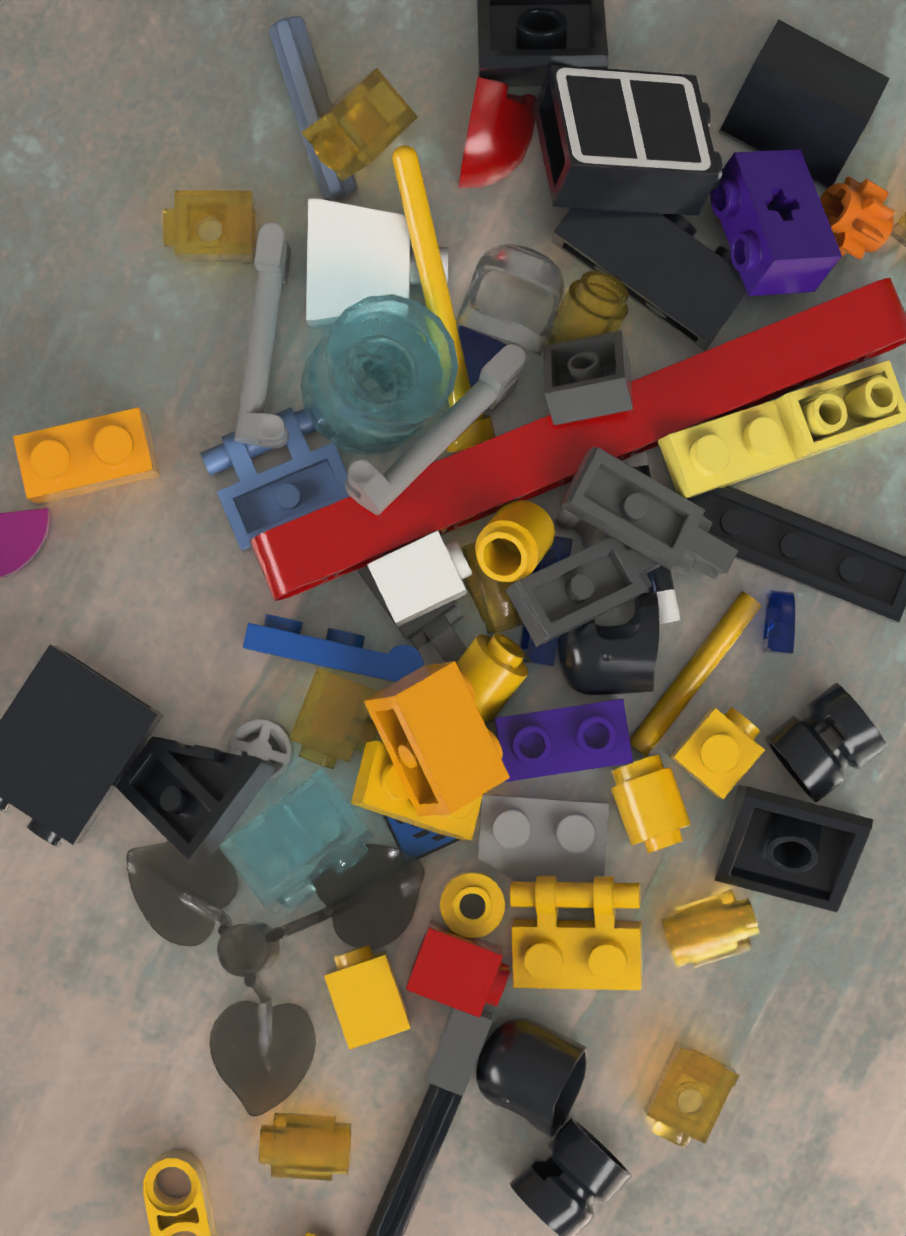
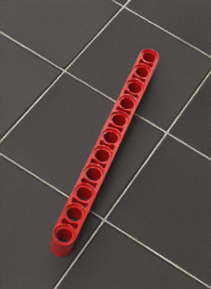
[250,278,906,601]

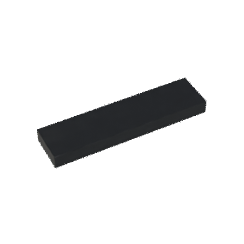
[687,486,906,623]

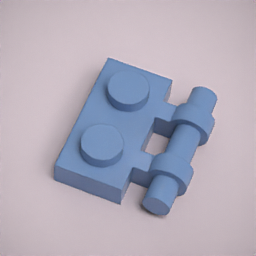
[200,403,350,552]

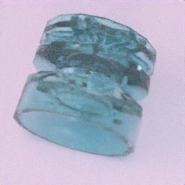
[300,294,458,455]

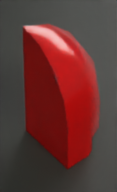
[459,77,537,188]

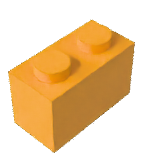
[13,407,160,505]
[363,661,510,816]

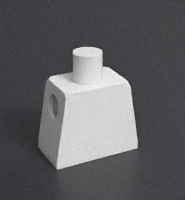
[306,198,449,329]

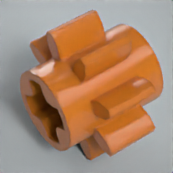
[820,176,894,259]

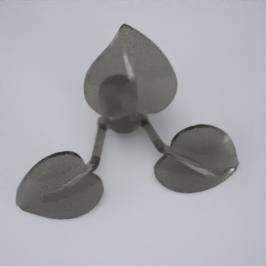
[126,841,425,1117]

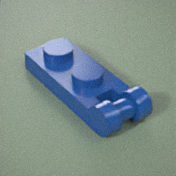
[243,614,424,682]

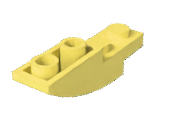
[657,360,906,499]

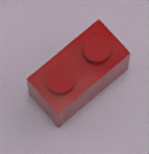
[406,919,510,1018]

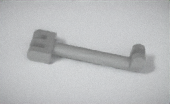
[234,222,291,448]
[345,344,526,515]

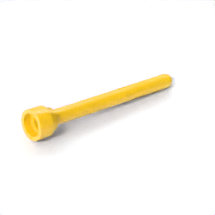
[392,145,496,452]

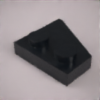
[115,736,276,867]

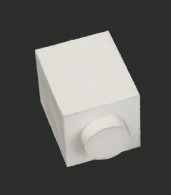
[367,531,472,627]

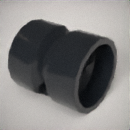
[765,683,888,803]
[510,1118,632,1236]

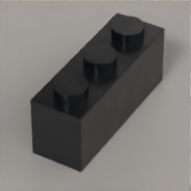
[552,208,747,351]

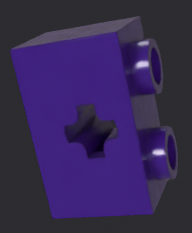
[710,149,842,296]
[494,699,633,782]

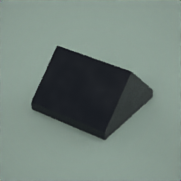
[477,0,608,87]
[719,19,890,189]
[714,785,873,913]

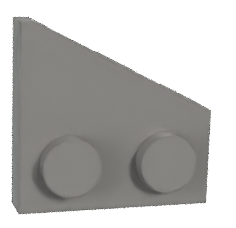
[477,794,609,920]

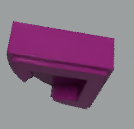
[0,508,51,578]

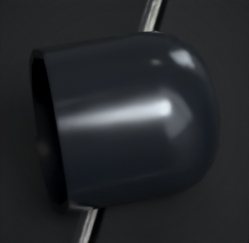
[558,592,660,695]
[476,1018,588,1137]

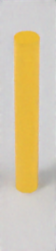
[629,591,762,758]

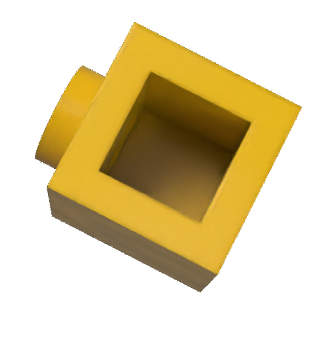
[668,707,765,799]
[324,944,412,1050]

